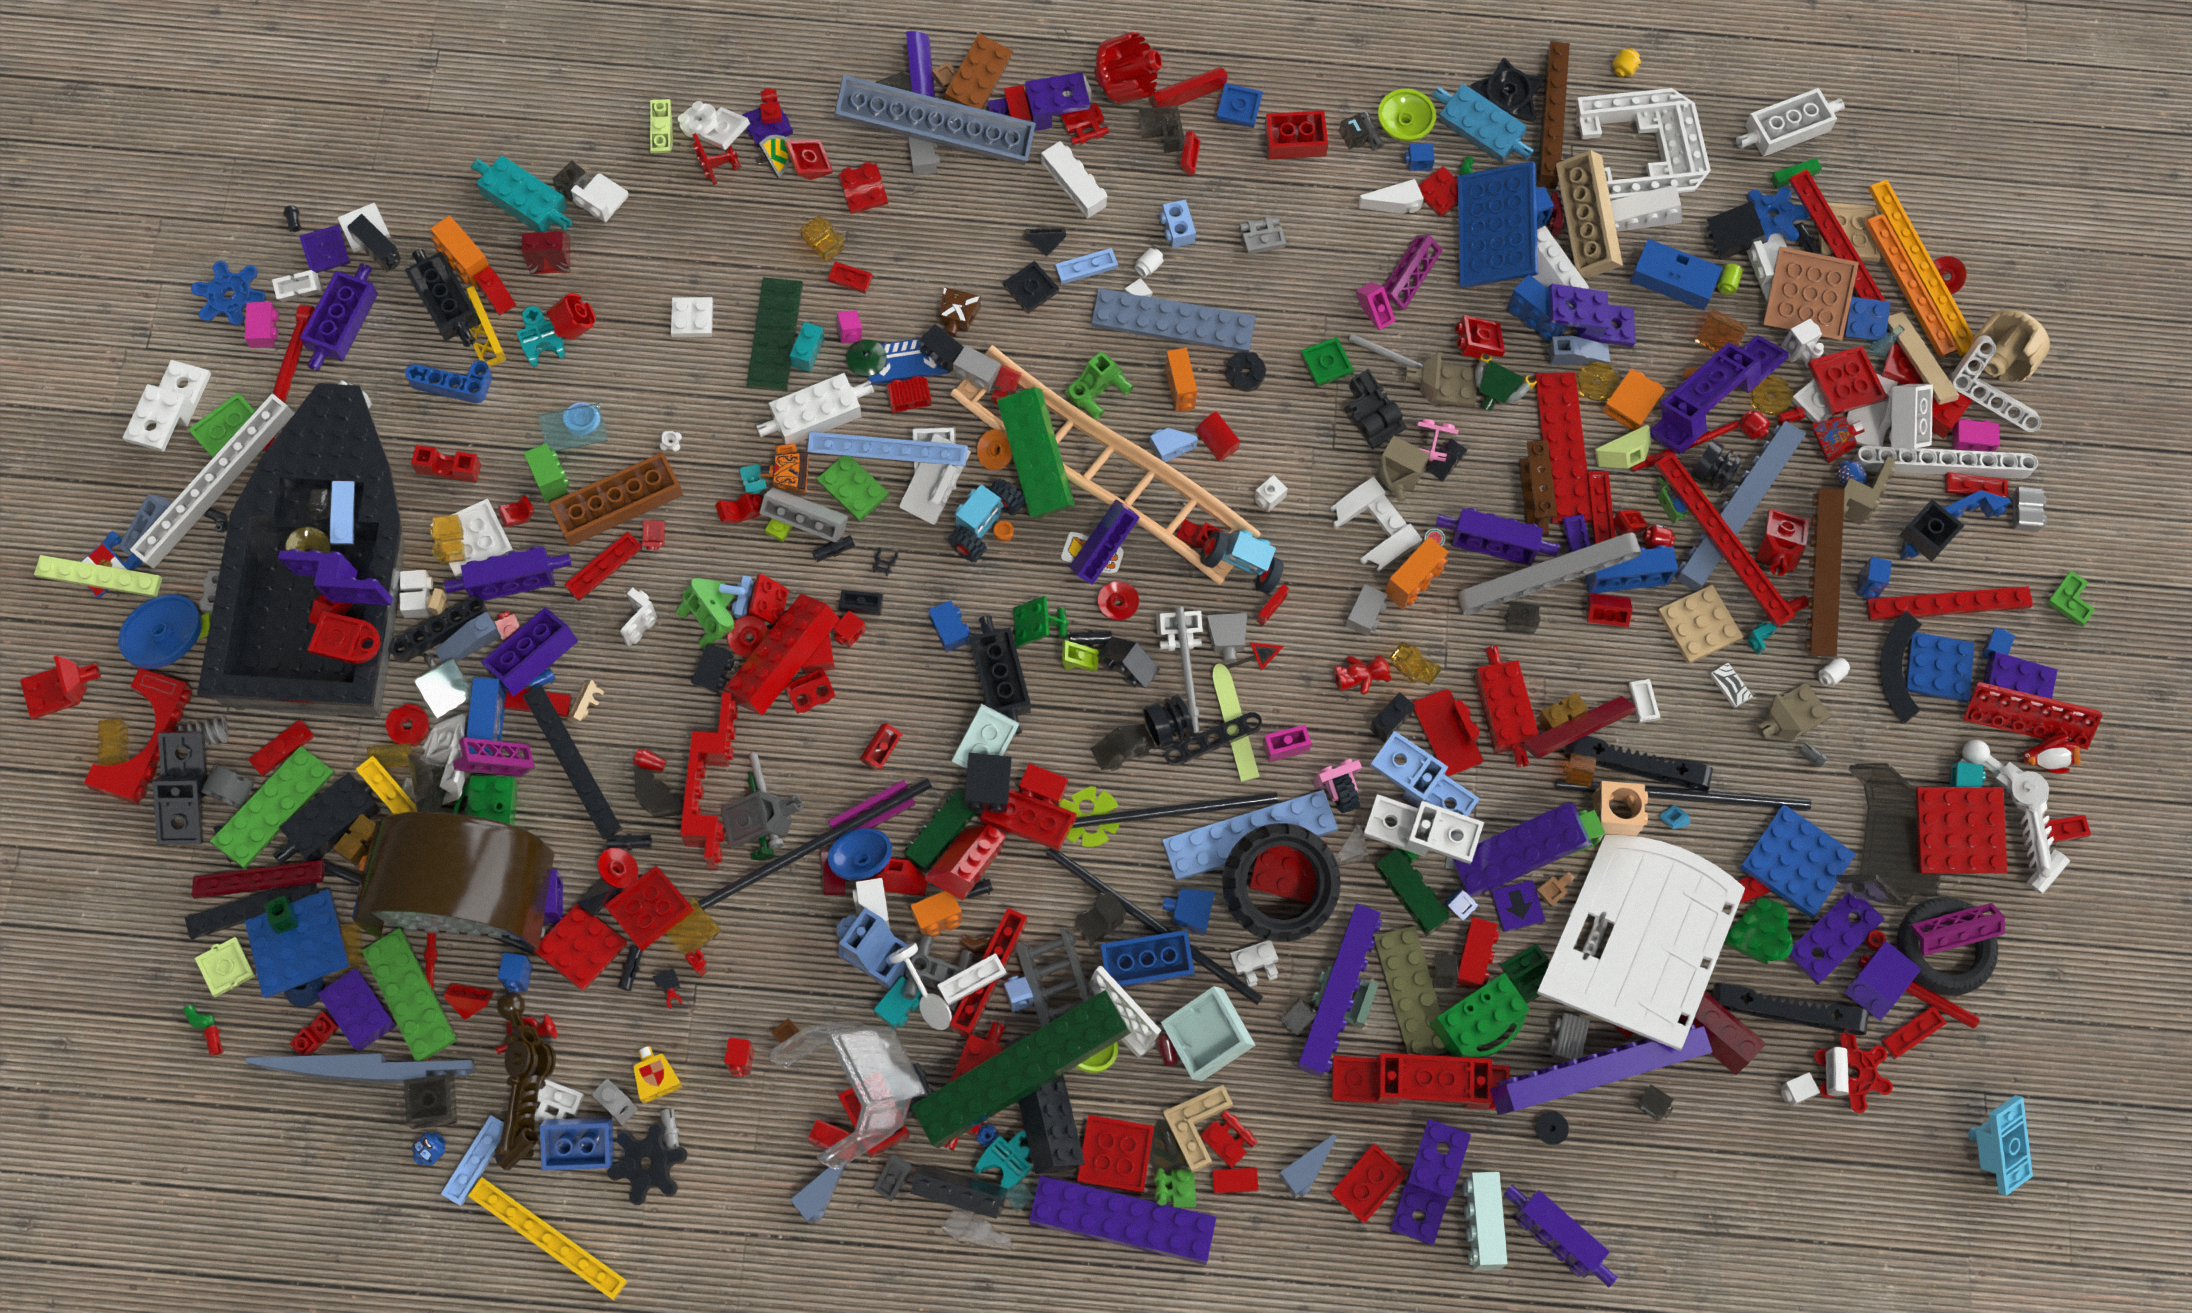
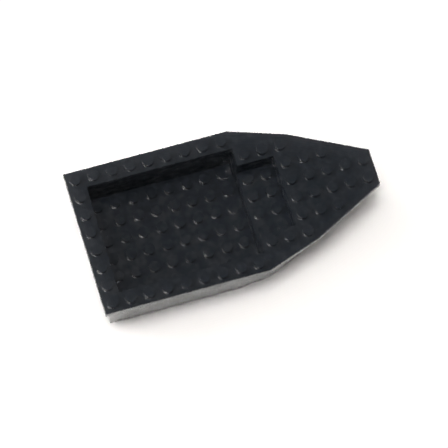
[197,383,404,718]

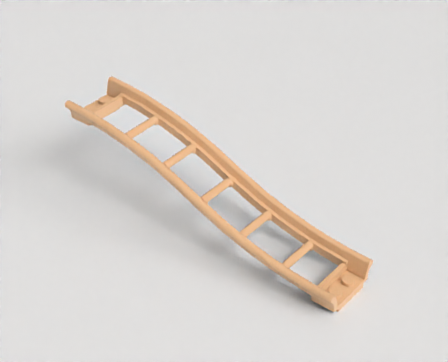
[950,345,1261,585]

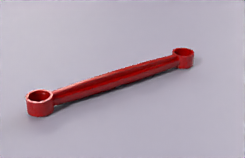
[261,304,315,452]

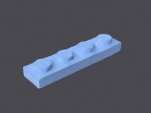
[441,1115,504,1206]

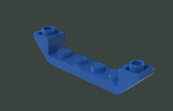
[1900,490,2011,560]

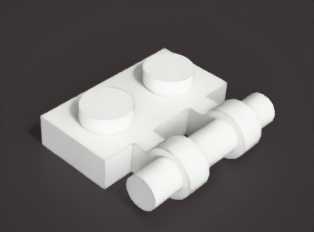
[535,1080,585,1122]

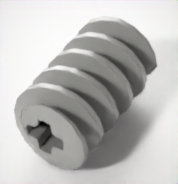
[179,716,229,747]

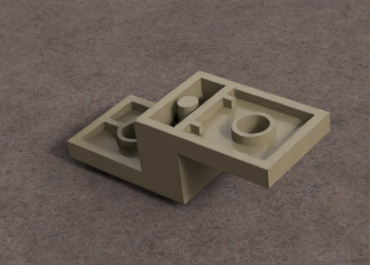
[1842,456,1896,525]

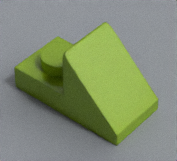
[1062,640,1098,672]

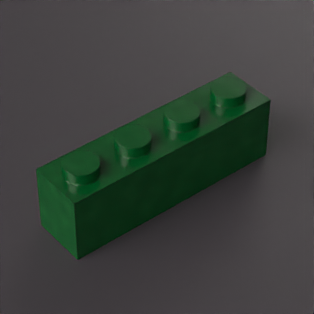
[905,788,977,874]
[1375,848,1450,937]

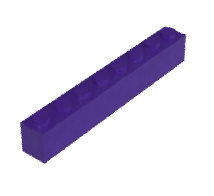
[1297,903,1382,1078]

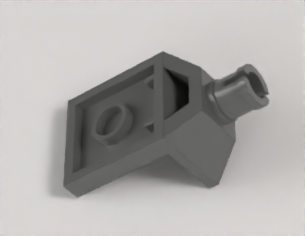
[721,791,803,849]

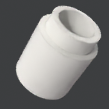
[1134,248,1163,277]
[1818,657,1850,687]

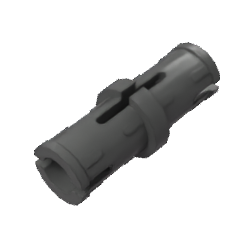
[1357,111,1384,150]

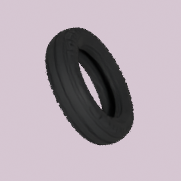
[1897,897,1998,996]

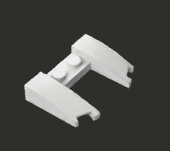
[1331,477,1422,572]

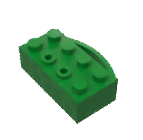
[453,776,518,826]
[1430,973,1530,1058]

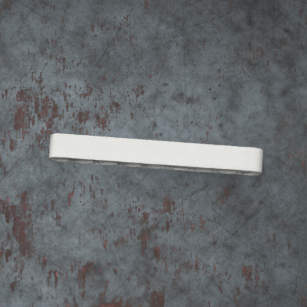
[1852,446,2038,479]

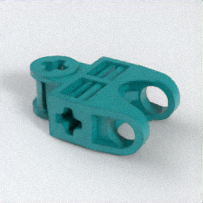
[516,306,565,368]
[973,1130,1033,1192]

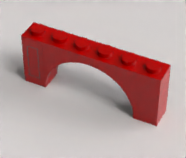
[84,668,192,805]

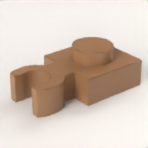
[932,61,957,89]

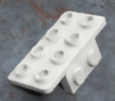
[1747,233,1787,302]
[1846,374,1897,446]

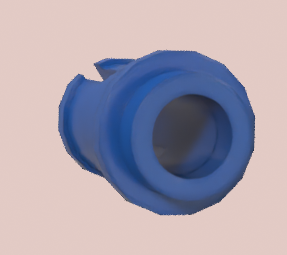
[529,668,556,690]

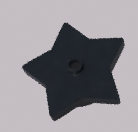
[1471,57,1544,122]

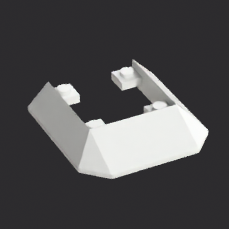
[1576,88,1711,200]

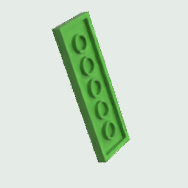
[210,746,334,870]
[362,928,458,1062]

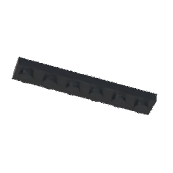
[184,883,319,940]

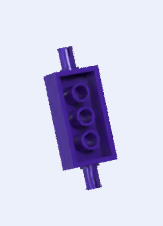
[300,263,378,372]
[1435,508,1560,566]
[444,546,572,601]
[1503,1184,1618,1288]

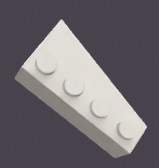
[1611,184,1682,232]

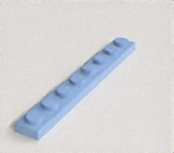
[807,432,968,467]

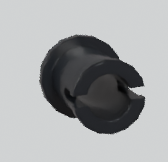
[283,205,302,232]
[968,878,993,899]

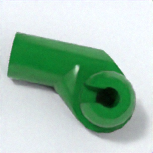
[1459,156,1474,175]
[183,1005,214,1029]

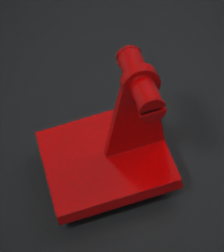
[692,133,741,185]

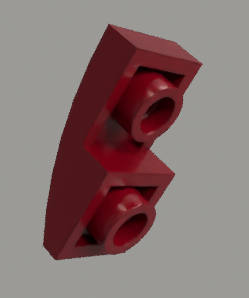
[1549,191,1563,238]
[819,850,845,895]

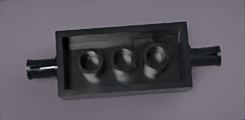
[405,249,481,347]
[970,615,1031,735]
[272,772,381,865]

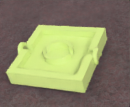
[195,937,256,997]

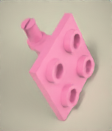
[1416,419,1459,462]

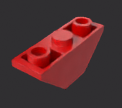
[862,858,928,896]

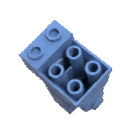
[836,908,911,990]

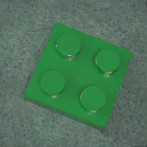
[1300,337,1354,387]

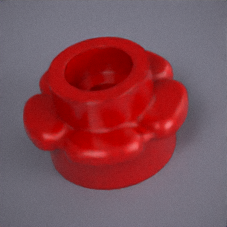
[1864,930,1886,951]

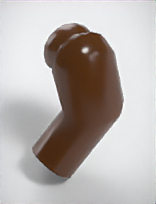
[959,935,992,954]

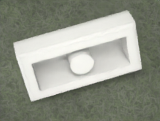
[1826,1047,1849,1096]

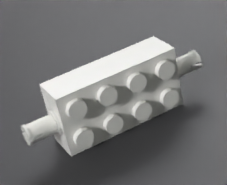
[1736,88,1845,157]
[756,373,874,444]

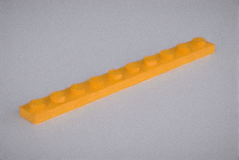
[1868,180,1974,357]

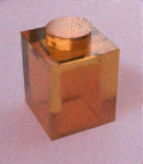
[1563,753,1597,787]

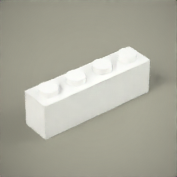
[1041,141,1107,219]

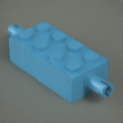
[1432,84,1534,164]

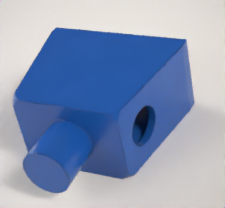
[1162,889,1215,936]

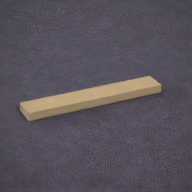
[1887,312,1959,405]

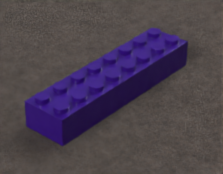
[1029,1176,1217,1265]

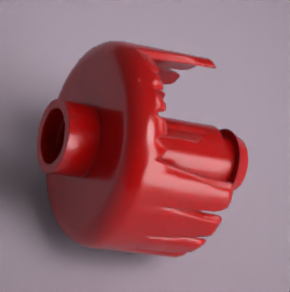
[1094,32,1162,104]

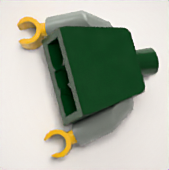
[1475,354,1537,412]

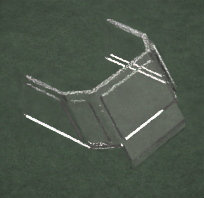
[767,1021,928,1169]

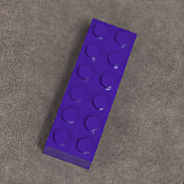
[1453,802,1592,897]

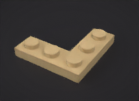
[1163,1085,1233,1173]

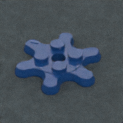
[1747,187,1809,241]
[191,261,266,326]

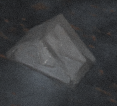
[1335,824,1368,866]

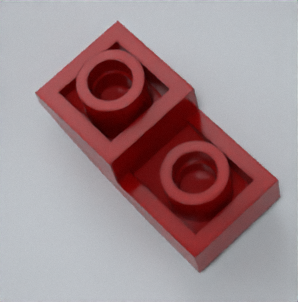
[289,1011,340,1056]

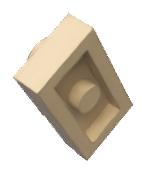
[567,680,604,723]

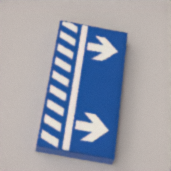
[864,338,949,385]

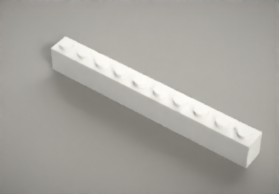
[130,393,295,569]

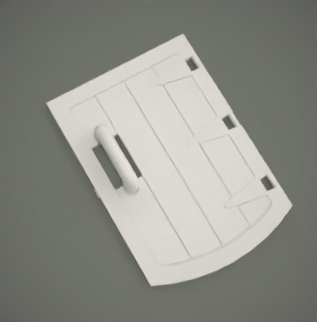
[1537,835,1745,1051]

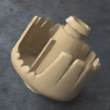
[1971,309,2050,383]

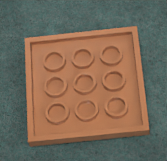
[1762,246,1859,341]

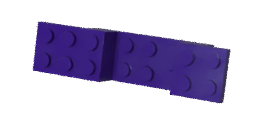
[1650,335,1789,455]

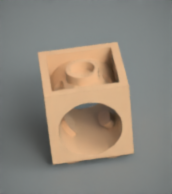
[1593,781,1648,836]

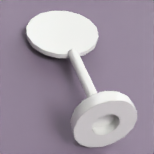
[888,943,952,1030]

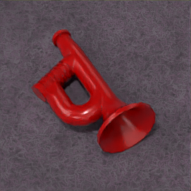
[495,1014,558,1055]

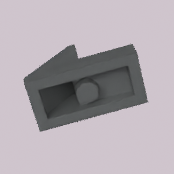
[873,1154,912,1202]

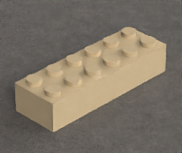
[1556,150,1623,278]

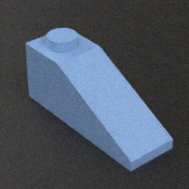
[330,481,355,545]

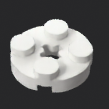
[678,101,718,137]

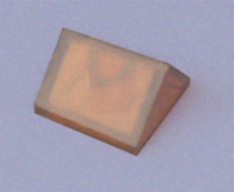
[1696,309,1748,352]

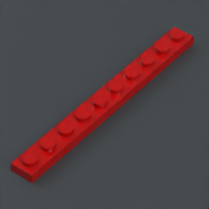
[1655,452,1796,628]

